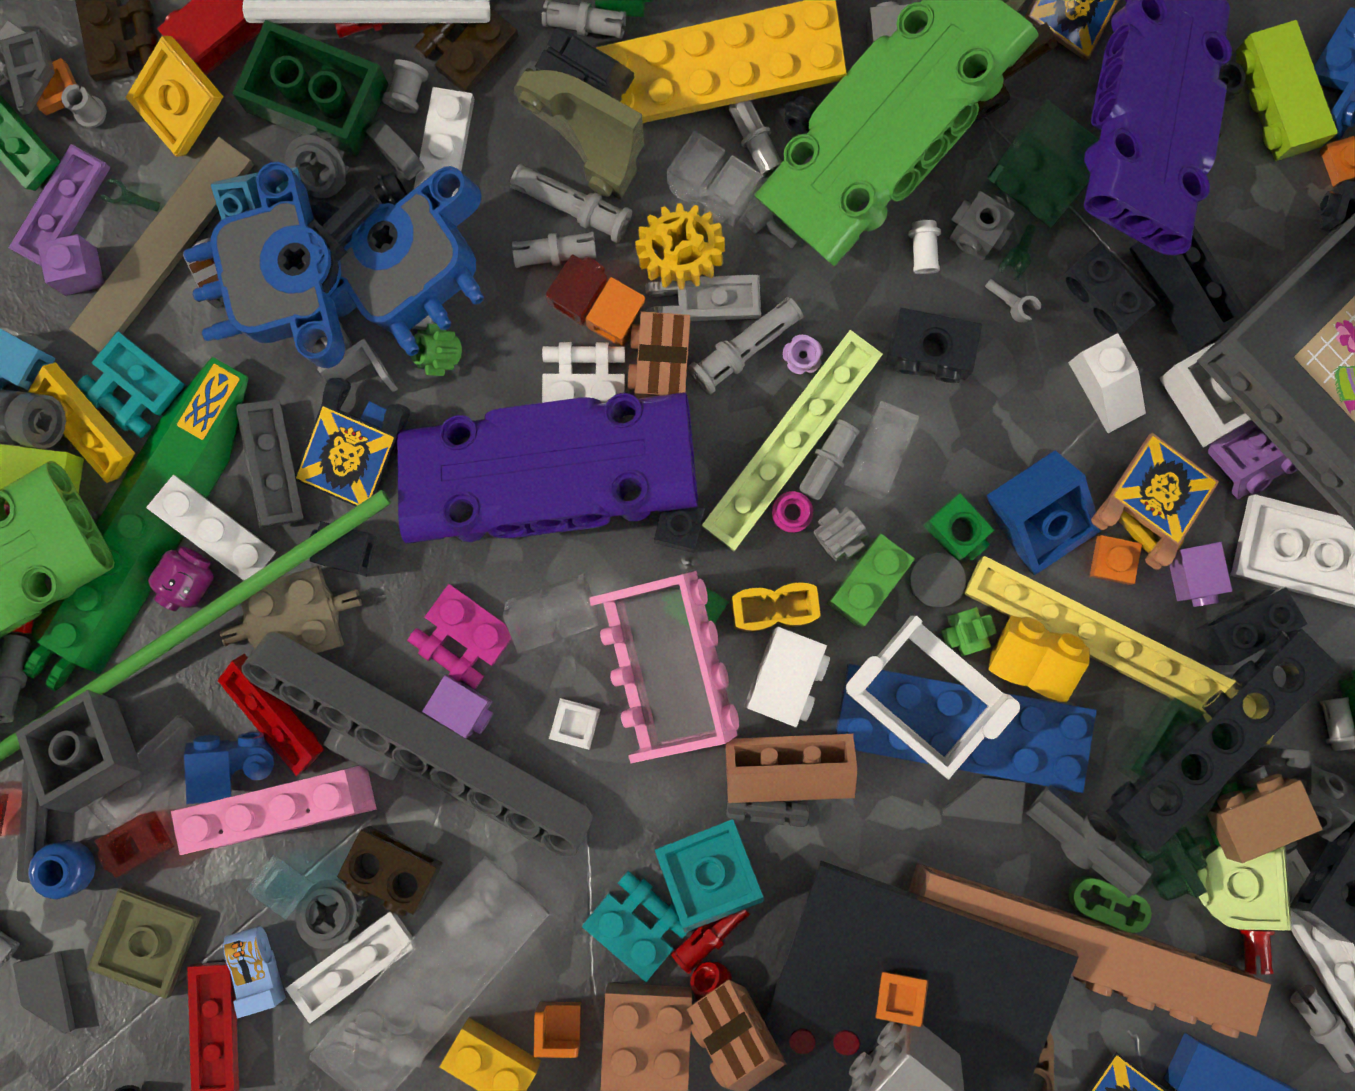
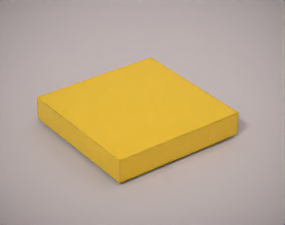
[125,36,224,157]

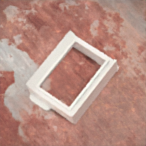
[846,616,1020,780]

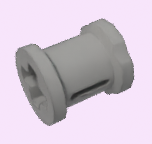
[382,59,429,114]

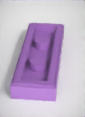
[8,144,111,267]

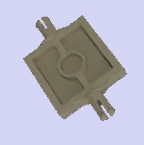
[220,566,362,653]

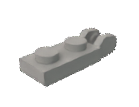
[645,275,761,321]

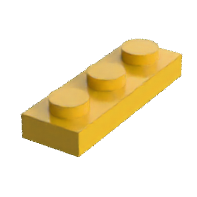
[27,362,135,483]

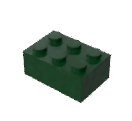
[232,20,389,156]

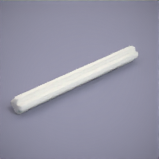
[243,0,491,23]

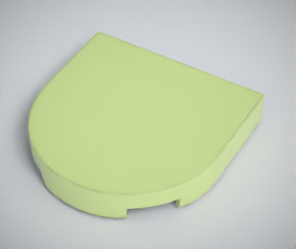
[1197,846,1292,930]

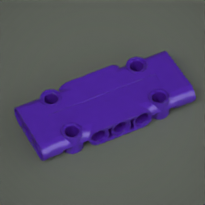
[1084,0,1232,255]
[397,392,698,544]

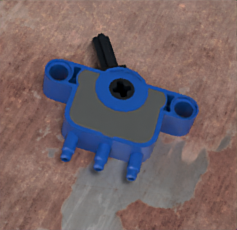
[183,162,379,368]
[311,166,484,356]

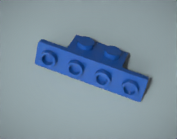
[1314,7,1355,140]

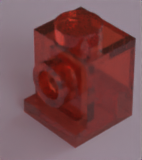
[95,811,174,878]

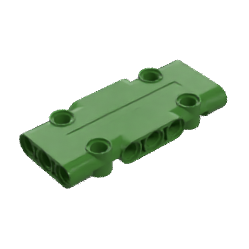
[754,0,1039,267]
[0,461,114,638]

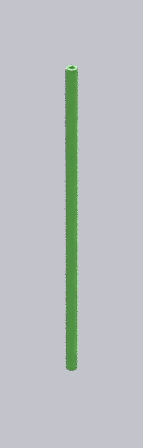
[0,490,391,762]

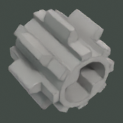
[814,506,869,561]

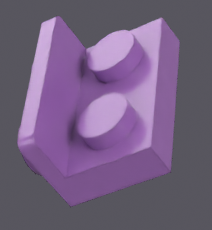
[1208,420,1298,499]

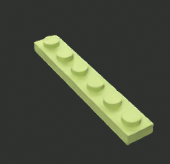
[701,330,883,551]

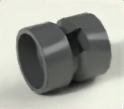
[0,389,66,449]

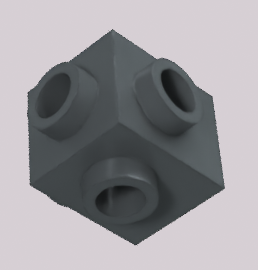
[949,191,1015,260]
[1292,764,1355,842]

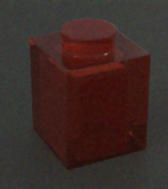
[545,254,608,326]

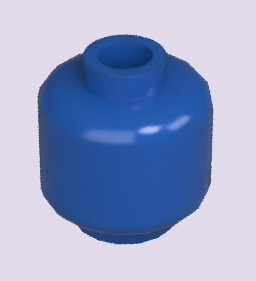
[28,840,96,900]

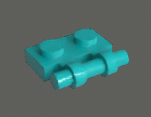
[77,332,186,438]
[581,871,689,982]

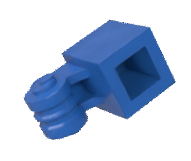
[184,732,274,804]

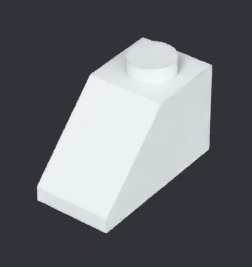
[1068,333,1146,433]

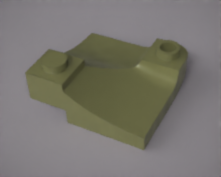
[514,68,644,199]

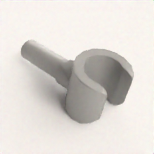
[985,279,1041,323]

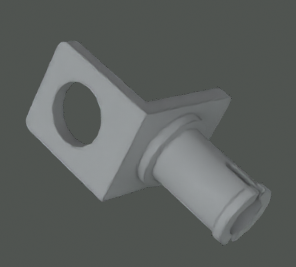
[318,321,398,392]

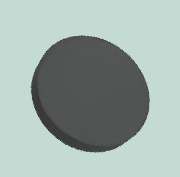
[909,552,966,608]

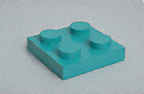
[655,819,765,933]

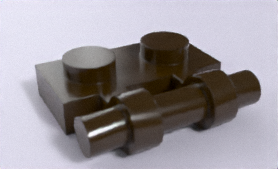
[75,0,158,82]
[414,8,519,93]

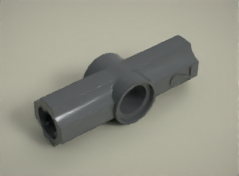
[1026,784,1154,898]

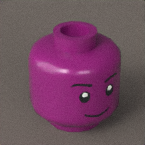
[148,546,214,611]

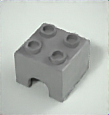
[849,1021,964,1091]

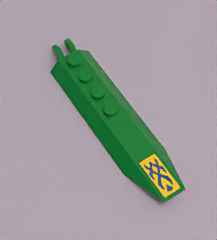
[23,357,249,691]

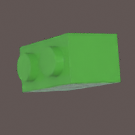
[826,534,915,628]

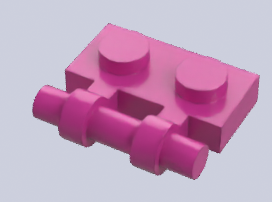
[407,584,517,690]

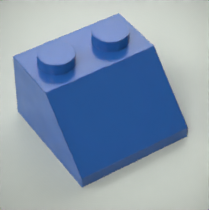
[987,450,1102,575]

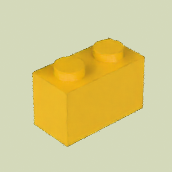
[439,1017,541,1091]

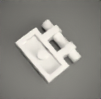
[542,342,625,417]

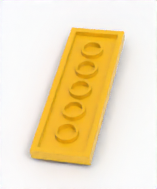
[596,0,847,123]

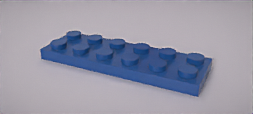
[835,664,1097,793]

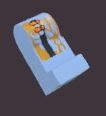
[223,926,286,1019]

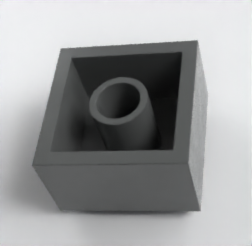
[15,690,143,814]

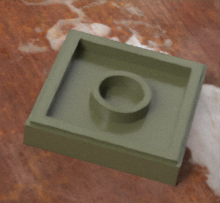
[87,887,202,999]

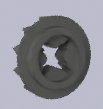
[285,132,350,198]
[295,880,361,950]

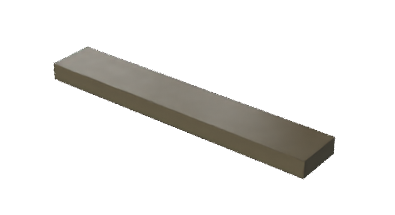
[69,137,255,352]

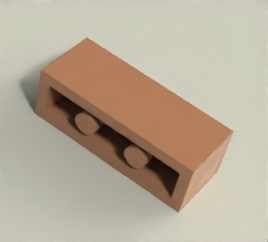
[726,734,858,803]

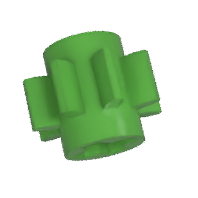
[411,323,462,376]
[941,607,997,656]

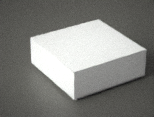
[549,698,601,750]

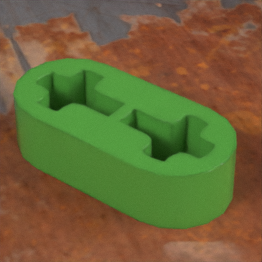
[1068,876,1152,933]

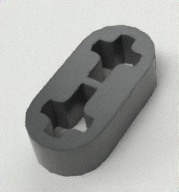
[364,118,425,181]
[324,729,401,780]

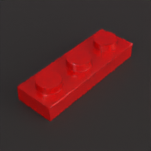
[217,653,324,776]
[187,962,239,1091]

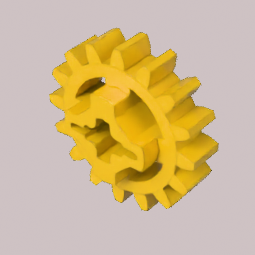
[635,203,725,290]

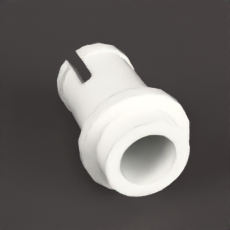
[908,220,941,274]

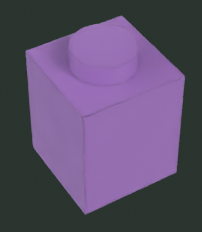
[37,234,104,296]
[1169,542,1232,607]
[422,675,493,738]

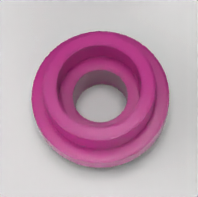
[772,491,813,533]

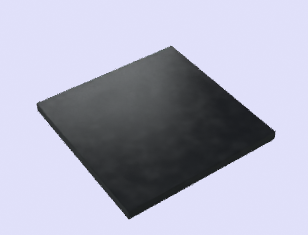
[748,861,1079,1091]

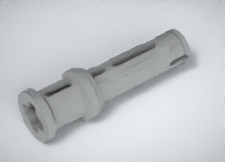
[510,164,632,243]
[688,297,803,395]

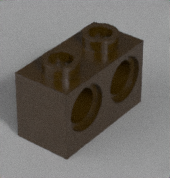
[337,826,443,916]

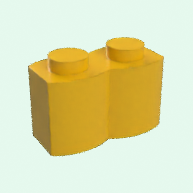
[730,583,821,632]
[988,616,1090,702]

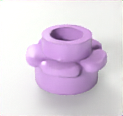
[783,335,823,375]

